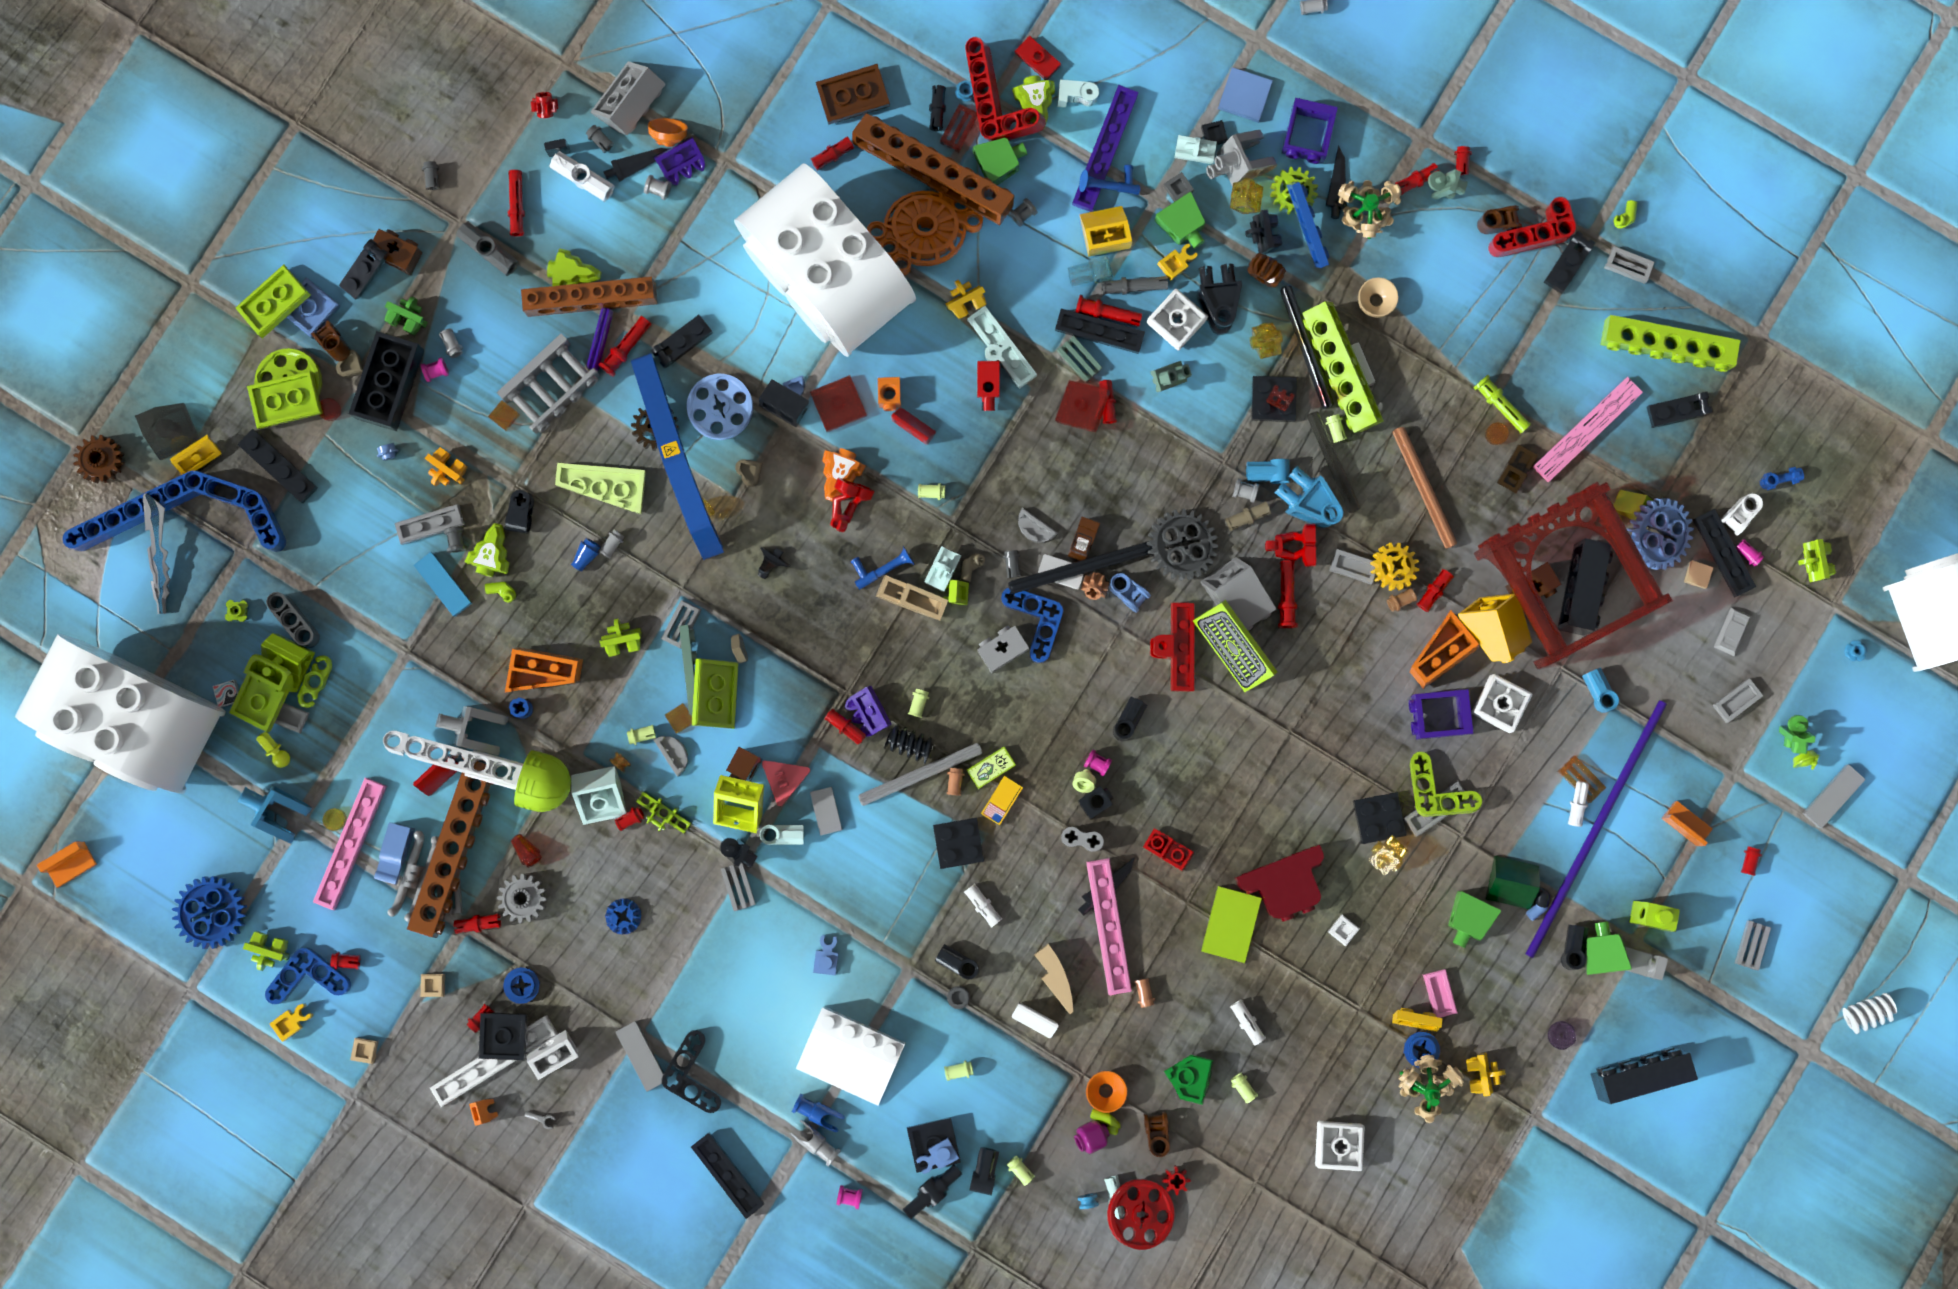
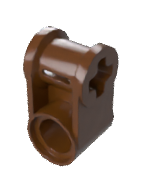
[1477,205,1522,234]
[311,320,350,361]
[1144,1112,1170,1157]

